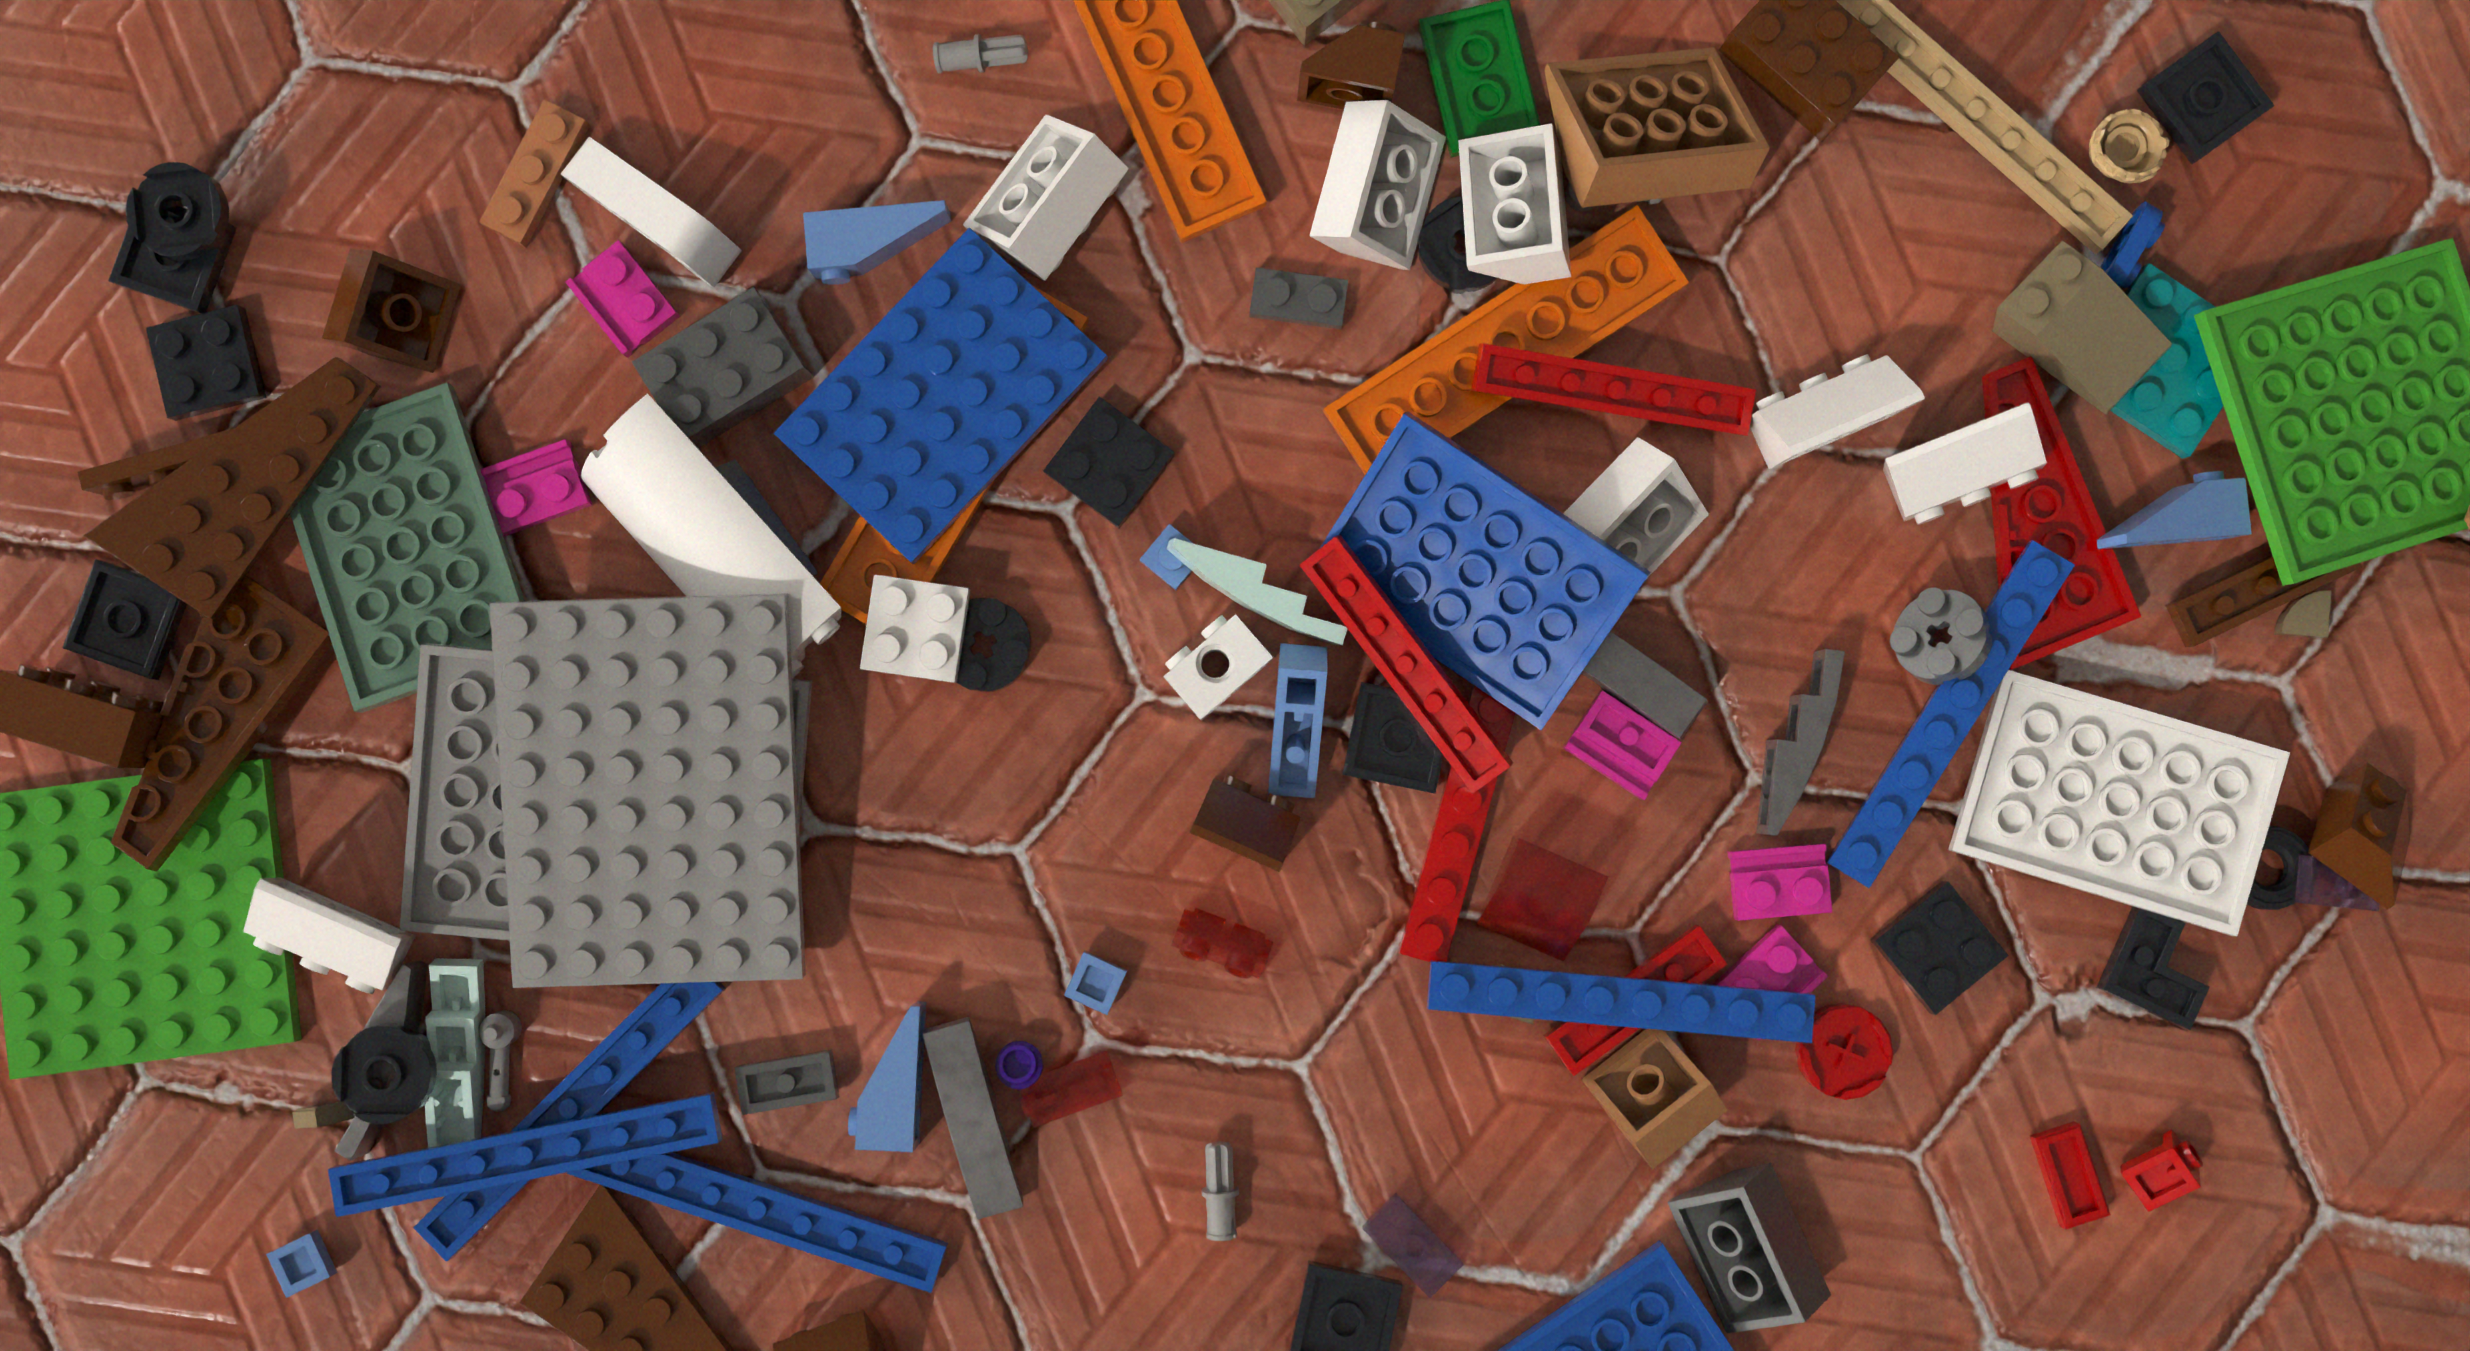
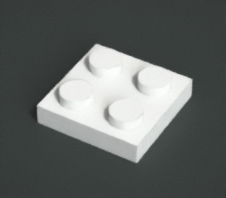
[860,575,971,683]

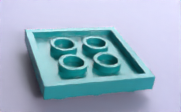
[2111,263,2223,459]

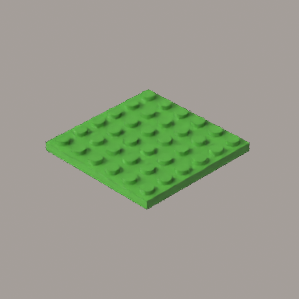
[2194,238,2470,586]
[0,759,302,1080]

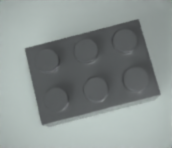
[632,287,814,449]

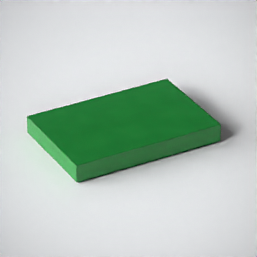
[1418,0,1541,158]

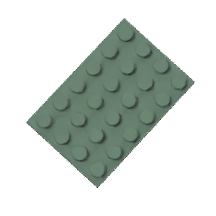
[290,382,525,713]

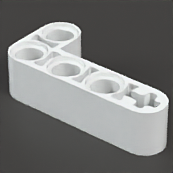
[561,137,742,288]

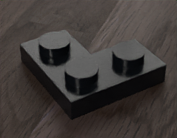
[2096,906,2210,1030]

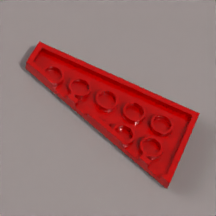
[1982,356,2142,670]

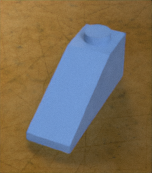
[803,200,951,285]
[2097,471,2252,549]
[1268,643,1327,798]
[848,1001,926,1152]

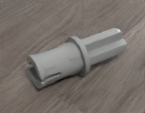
[933,34,1028,73]
[1202,1141,1239,1241]

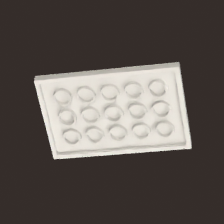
[1948,670,2290,936]

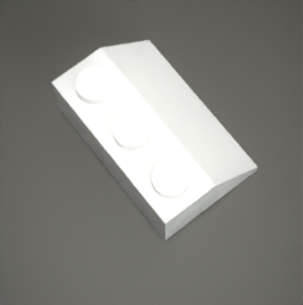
[1310,100,1446,270]
[963,115,1129,281]
[1458,123,1571,285]
[1750,354,1925,469]
[1883,402,2047,525]
[1563,437,1709,578]
[243,877,416,994]

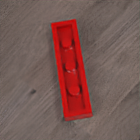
[1543,924,1728,1076]

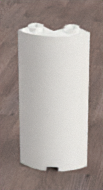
[581,393,841,679]

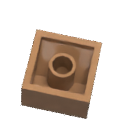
[1581,1029,1728,1169]

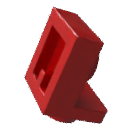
[2120,1129,2203,1212]

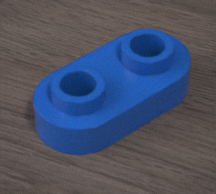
[2100,201,2165,289]

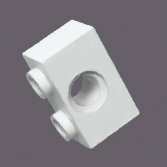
[1163,614,1273,721]

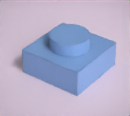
[1139,524,1194,591]
[1064,951,1128,1015]
[266,1229,338,1298]

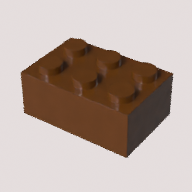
[1718,0,1899,142]
[0,664,165,768]

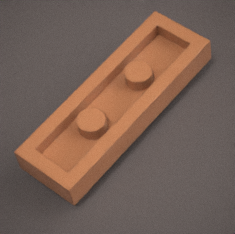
[479,99,590,247]

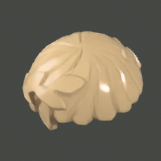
[2089,109,2169,184]

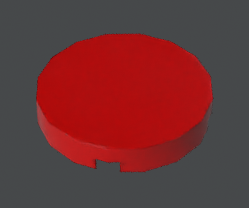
[1795,1003,1894,1100]

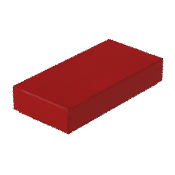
[2030,1121,2111,1230]

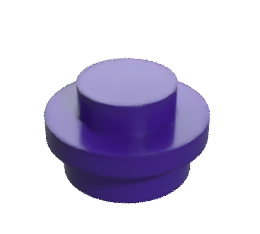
[995,1041,1043,1089]

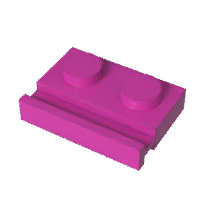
[565,240,680,358]
[480,439,593,537]
[1562,690,1682,800]
[1727,843,1832,921]
[1712,924,1828,1041]

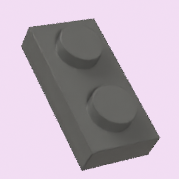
[1249,267,1348,330]
[734,1049,840,1115]

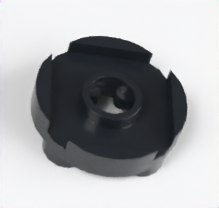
[126,162,229,261]
[1418,197,1498,294]
[957,598,1032,692]
[331,1024,437,1124]

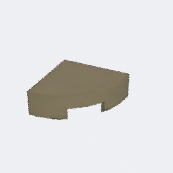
[2274,591,2331,638]
[292,1102,355,1129]

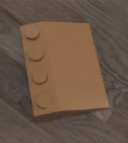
[1544,47,1770,208]

